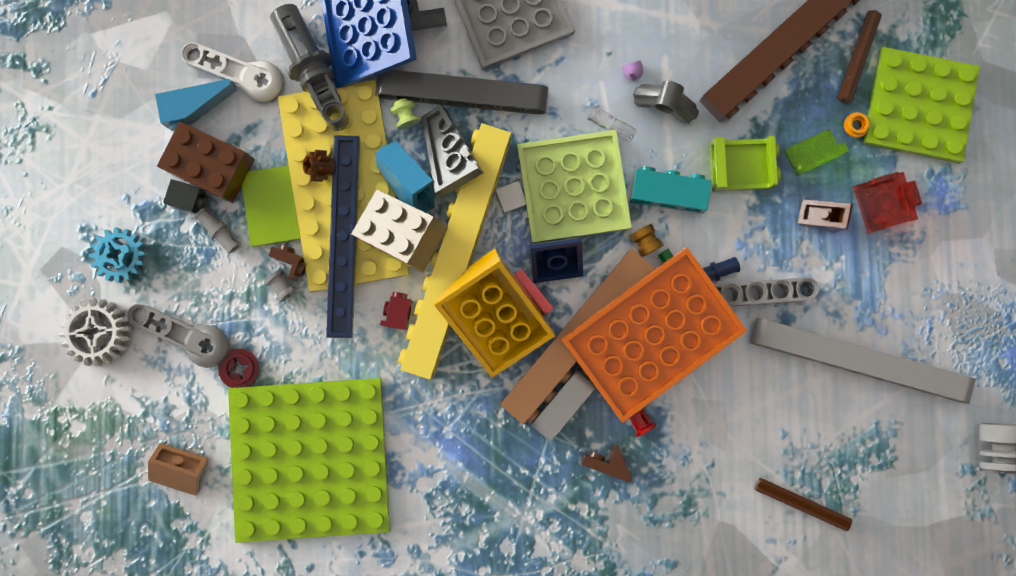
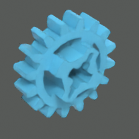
[89,227,148,283]

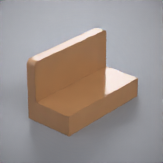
[148,443,208,495]

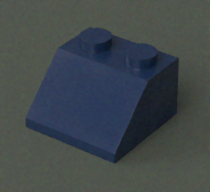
[528,237,583,283]

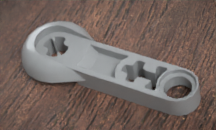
[127,304,229,368]

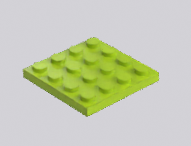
[862,47,980,164]

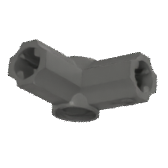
[633,81,699,124]

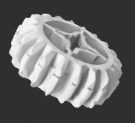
[59,298,132,367]

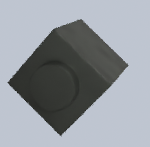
[163,179,207,214]

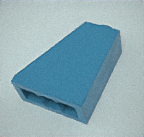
[375,140,435,213]

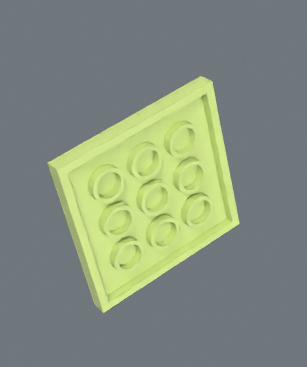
[517,130,632,244]

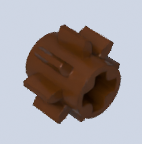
[303,149,335,182]

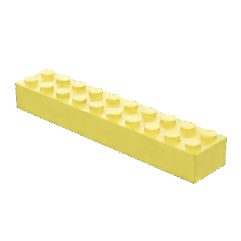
[398,123,511,380]

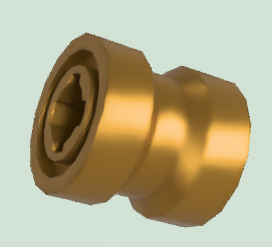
[630,223,664,257]

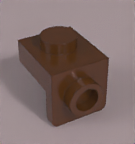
[268,245,306,282]

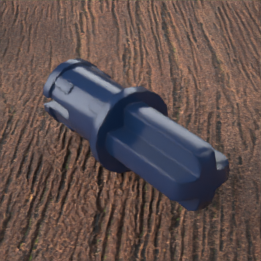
[703,257,740,282]

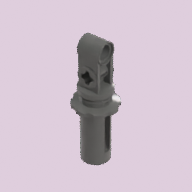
[270,4,349,131]

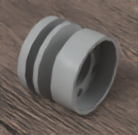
[979,423,1016,474]

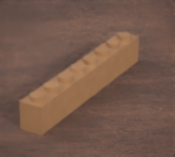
[500,248,654,425]

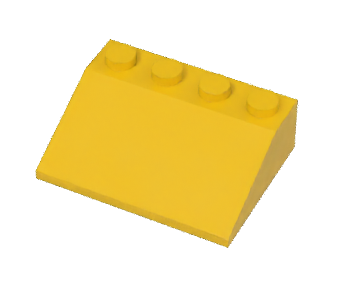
[434,249,555,378]

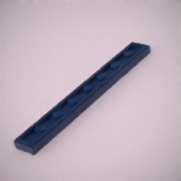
[326,135,360,338]

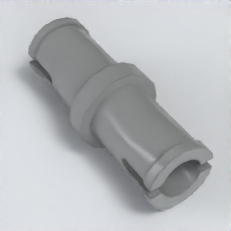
[194,207,241,254]

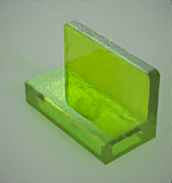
[785,129,849,177]

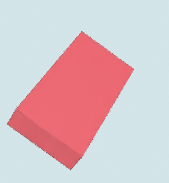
[514,269,553,314]

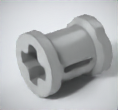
[264,269,298,303]

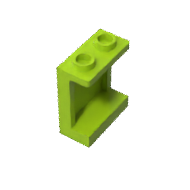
[710,136,781,192]

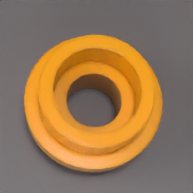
[844,112,869,138]

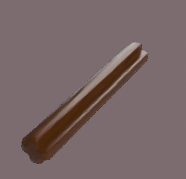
[837,10,882,103]
[755,478,853,531]

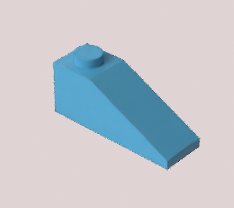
[155,79,236,131]

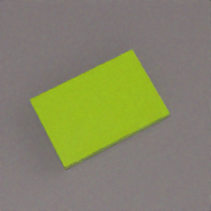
[242,165,301,247]

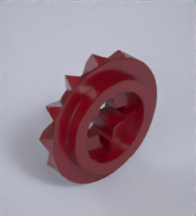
[218,348,260,388]

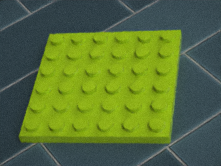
[228,378,390,543]

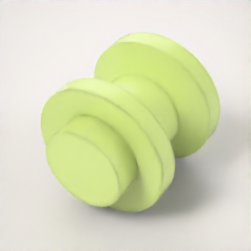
[390,98,421,130]

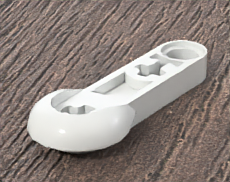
[181,42,284,102]

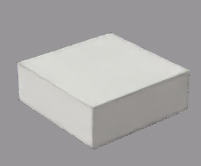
[495,181,526,214]

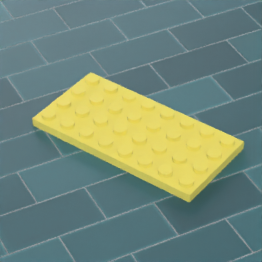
[277,80,410,293]

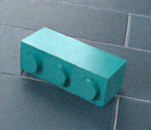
[629,166,712,214]

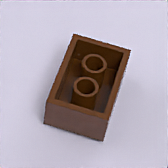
[156,121,255,204]

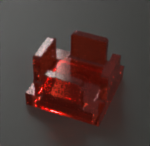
[853,172,922,234]

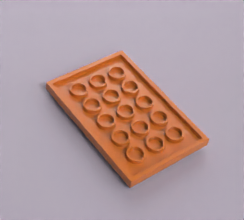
[561,247,747,423]

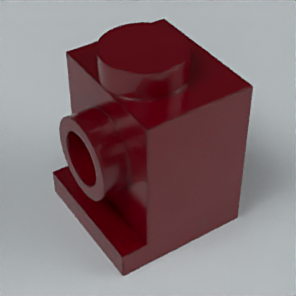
[380,292,413,330]

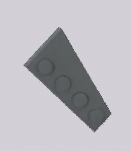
[421,105,484,197]

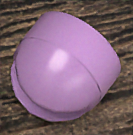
[622,60,643,81]

